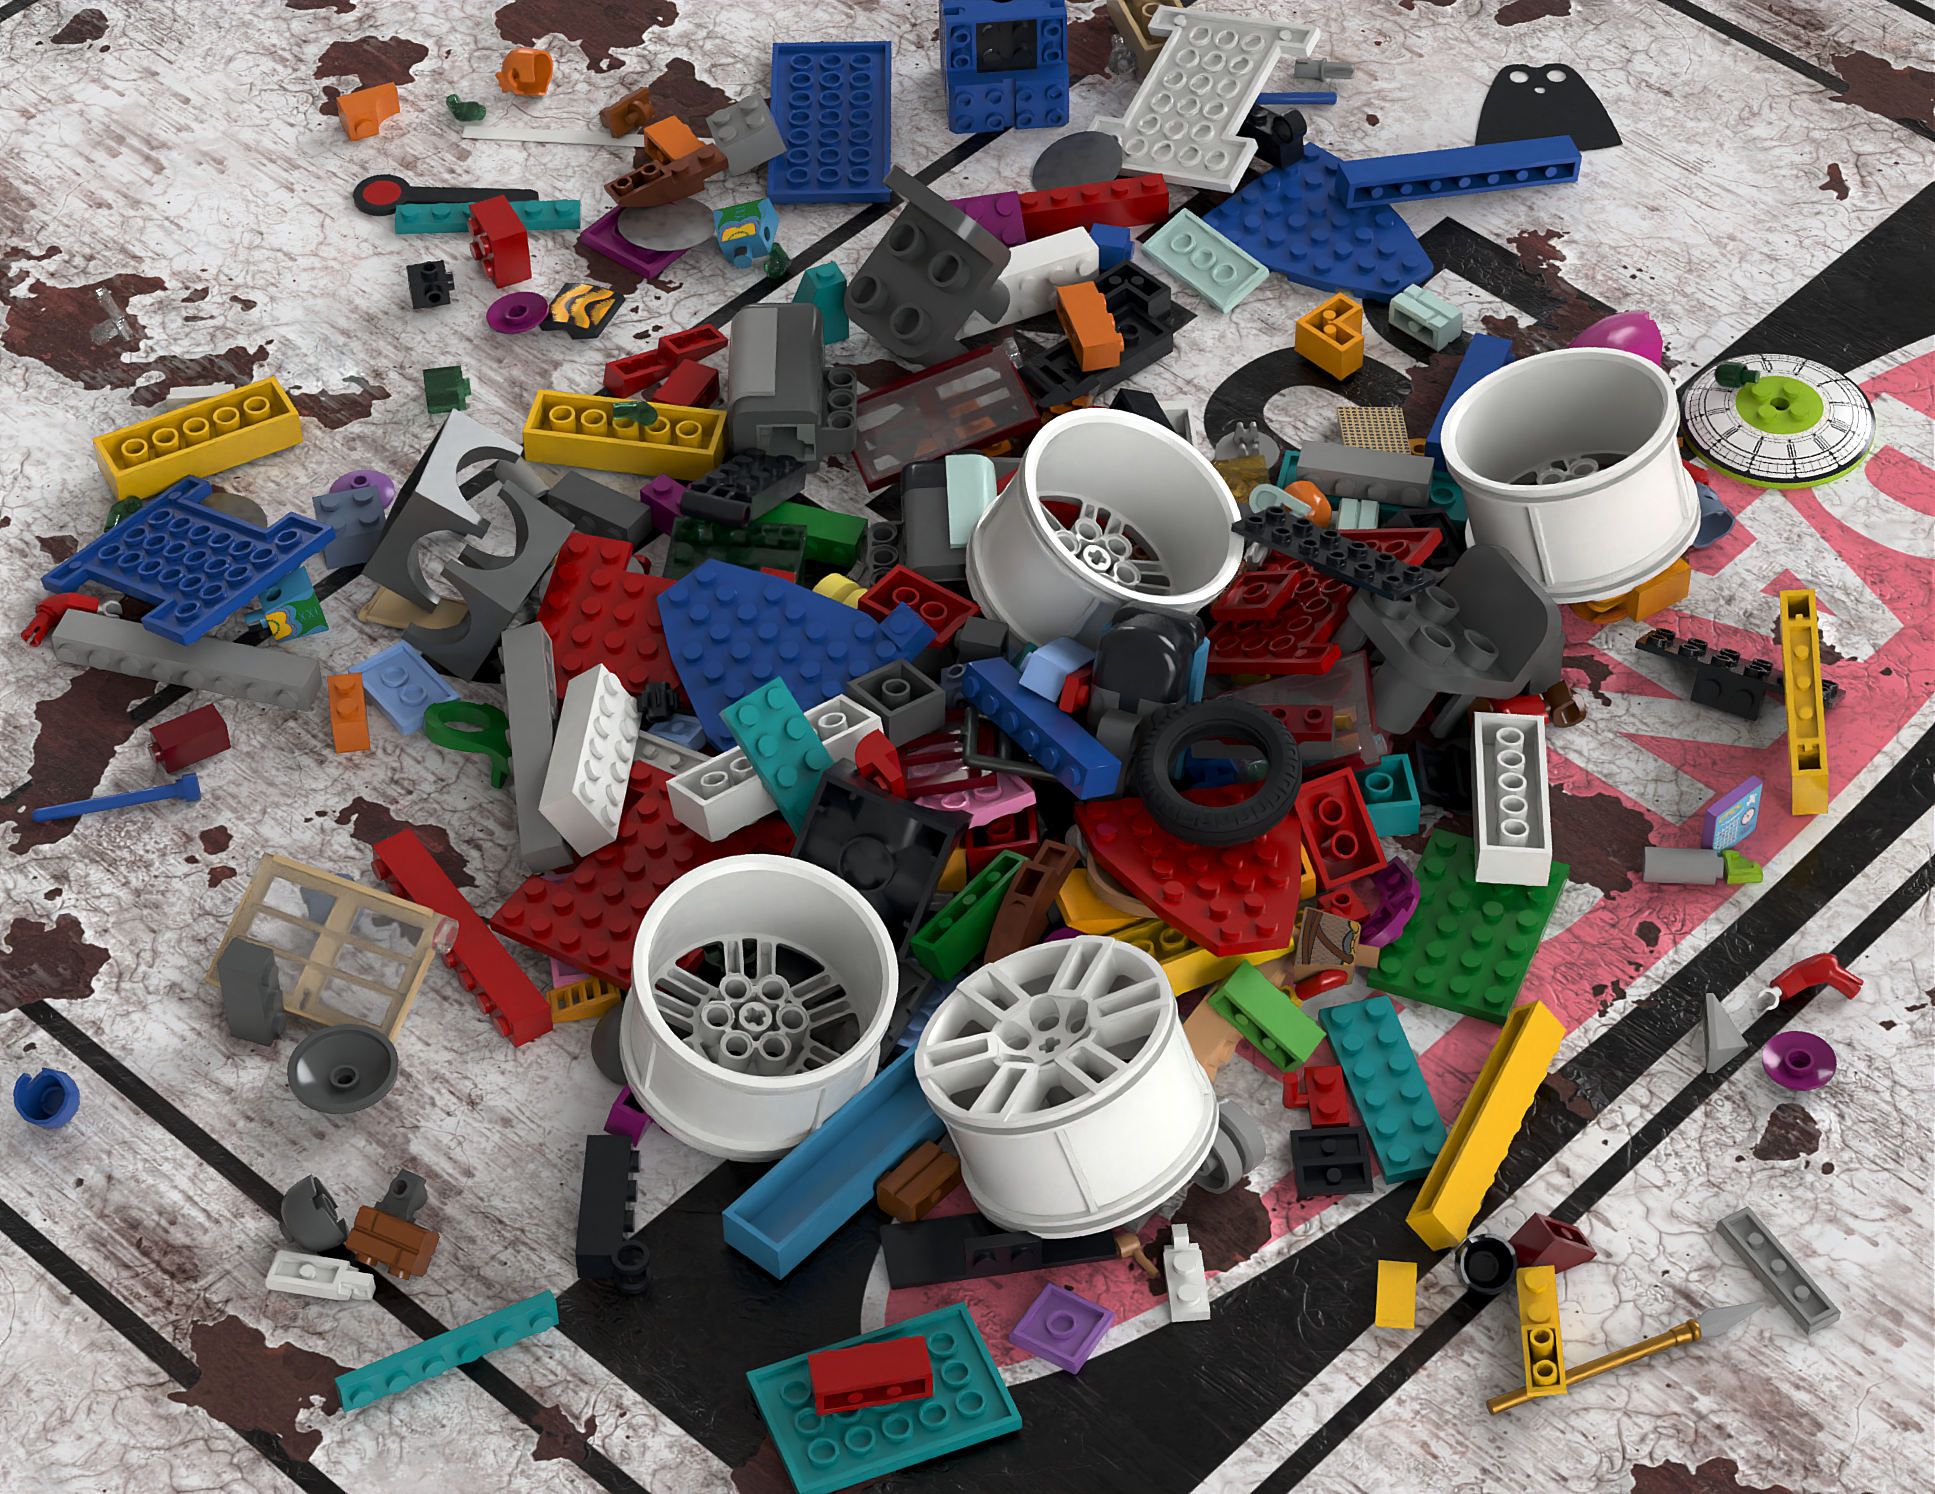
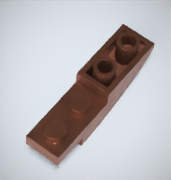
[604,142,729,207]
[983,839,1080,966]

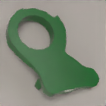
[423,701,512,789]

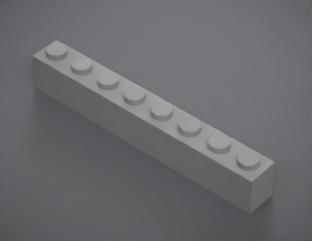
[51,608,323,712]
[498,621,573,874]

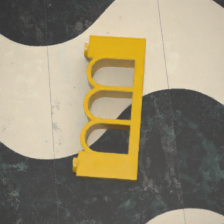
[1780,589,1828,815]

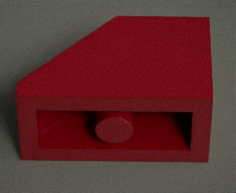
[1508,1212,1597,1274]

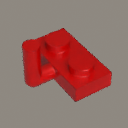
[1282,1065,1350,1129]

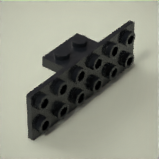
[1231,506,1436,601]
[1635,628,1846,721]
[880,1212,1117,1290]

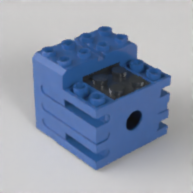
[938,0,1069,134]

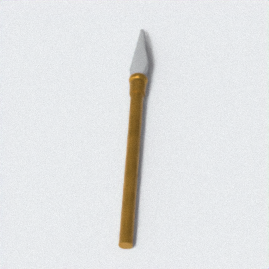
[1486,1301,1765,1415]

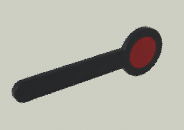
[353,174,539,216]

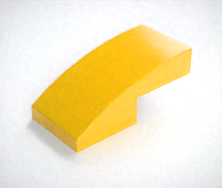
[1375,1260,1417,1329]

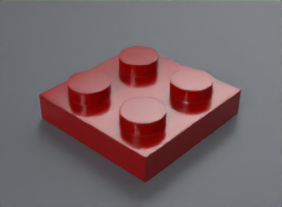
[1211,570,1303,622]

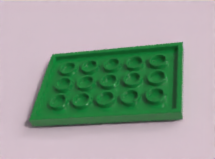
[1367,828,1570,1026]

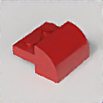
[855,729,908,801]

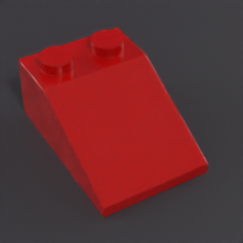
[857,564,981,648]
[1291,766,1388,893]

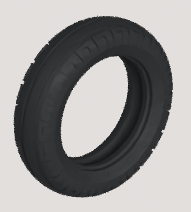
[1136,698,1302,847]

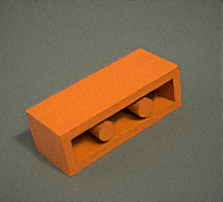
[1056,281,1124,372]

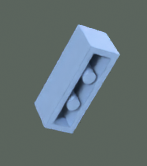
[1019,635,1095,703]

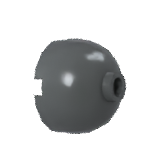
[279,1174,350,1252]

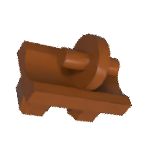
[599,87,656,138]

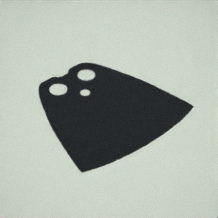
[1475,63,1623,151]

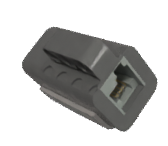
[727,303,858,474]

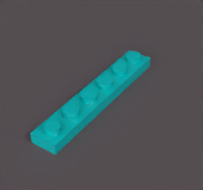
[395,199,581,234]
[334,1290,559,1413]

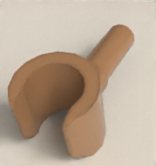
[1115,1233,1160,1278]

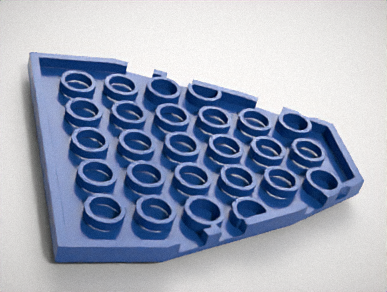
[1200,142,1433,304]
[656,559,913,754]

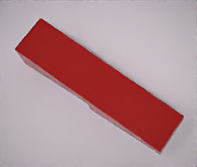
[603,323,729,399]

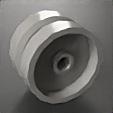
[1191,1095,1266,1194]

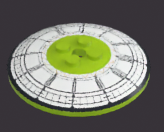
[1680,353,1876,489]

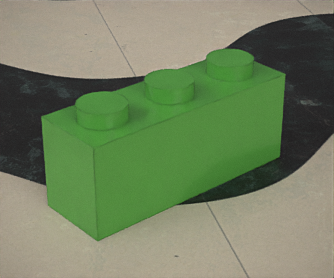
[1206,960,1326,1073]

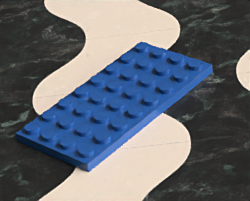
[767,41,892,205]

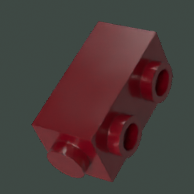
[148,703,231,774]

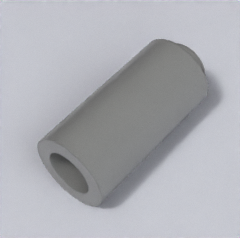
[495,455,551,507]
[1642,847,1724,885]

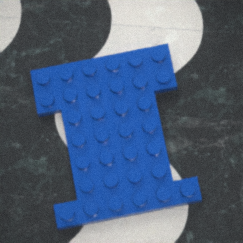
[40,475,337,646]

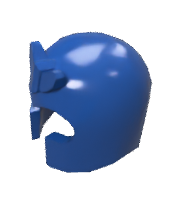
[13,1067,80,1129]

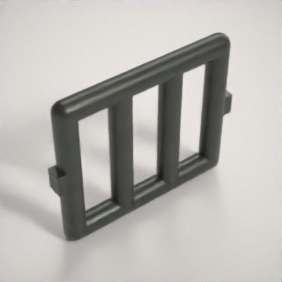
[959,706,1061,783]

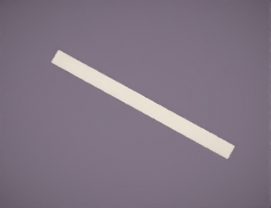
[461,126,716,147]

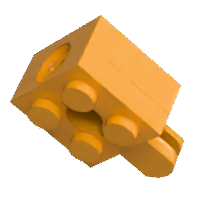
[1586,557,1692,623]

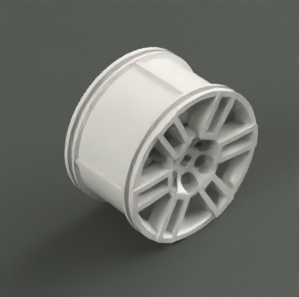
[1441,347,1701,604]
[965,408,1244,653]
[619,854,899,1162]
[914,935,1219,1239]

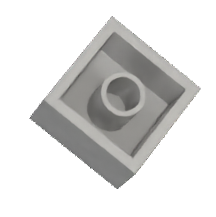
[706,92,787,178]

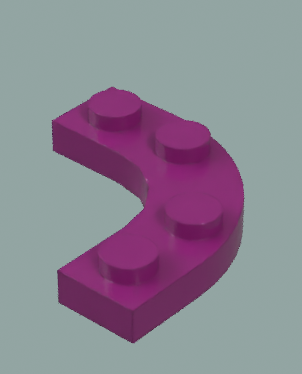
[1355,855,1420,968]

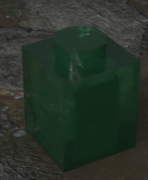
[423,365,471,415]

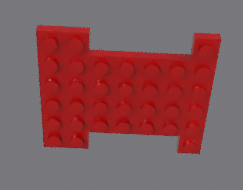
[1205,528,1443,676]
[535,532,796,716]
[489,760,797,996]

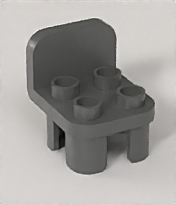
[844,165,1011,368]
[1328,544,1562,738]

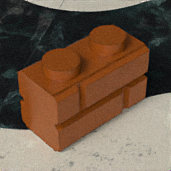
[876,1140,961,1223]
[345,1205,440,1280]

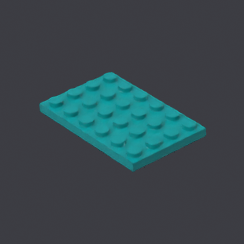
[746,1301,1022,1494]

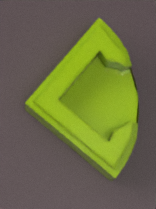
[1721,850,1763,884]

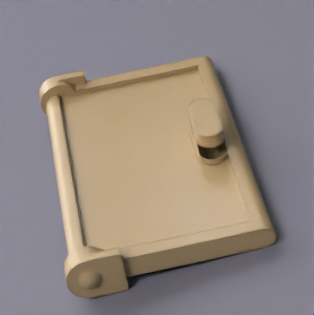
[358,585,470,630]

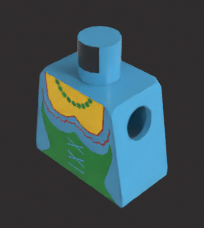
[713,197,779,269]
[244,566,329,643]

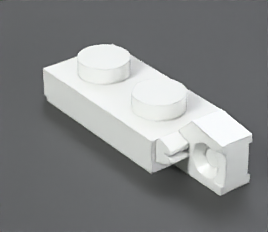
[1163,1223,1210,1322]
[265,1250,376,1301]

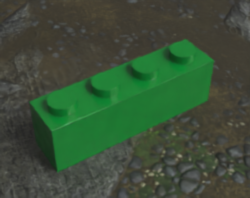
[730,501,869,569]
[909,849,1031,982]

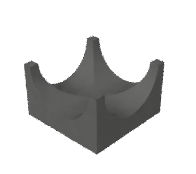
[361,408,524,613]
[401,479,576,684]

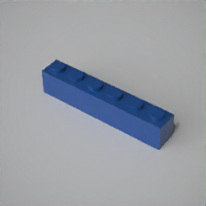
[1424,333,1516,473]
[961,657,1122,800]

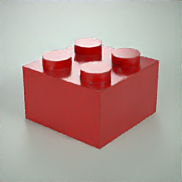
[467,194,532,289]

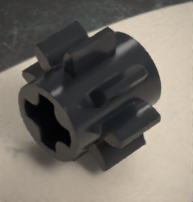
[636,682,681,723]

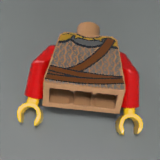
[1279,907,1380,1009]

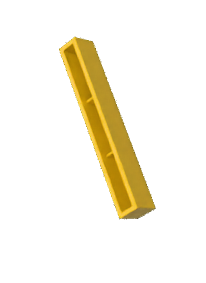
[1405,1000,1566,1251]

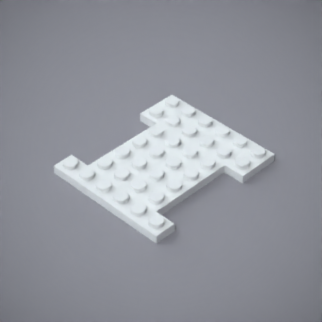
[1087,5,1321,193]

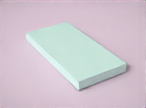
[1140,207,1270,315]

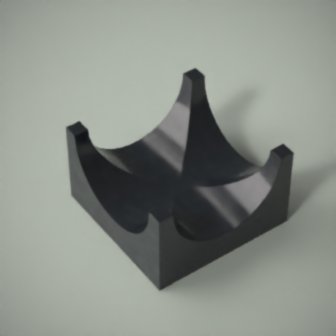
[789,757,974,962]

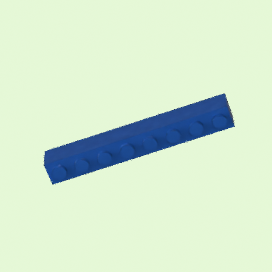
[1335,135,1582,209]

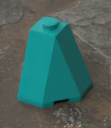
[791,261,850,345]

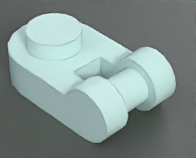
[1249,484,1312,518]

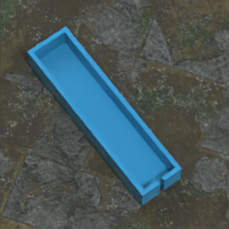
[722,1039,947,1280]

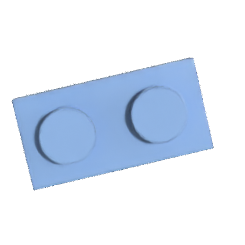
[647,713,707,751]

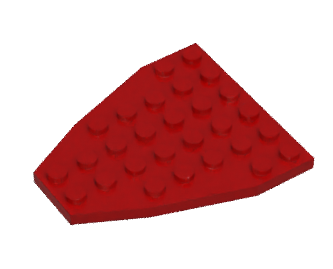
[1073,780,1301,958]

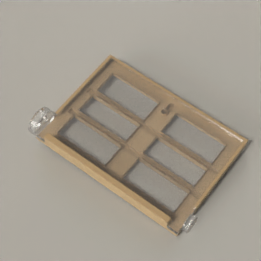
[204,852,459,1045]

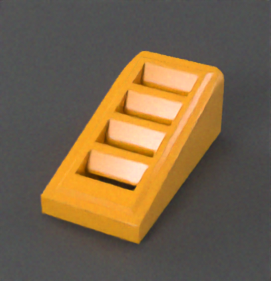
[545,976,621,1024]

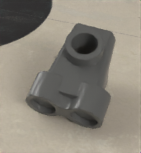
[374,1168,428,1223]

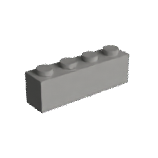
[1296,440,1434,508]

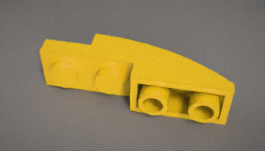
[1516,1265,1567,1397]

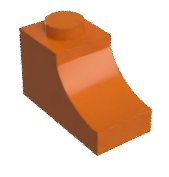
[336,82,400,142]

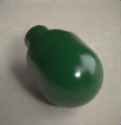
[1714,361,1760,388]

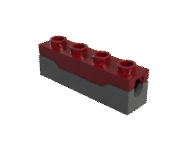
[1190,705,1336,760]

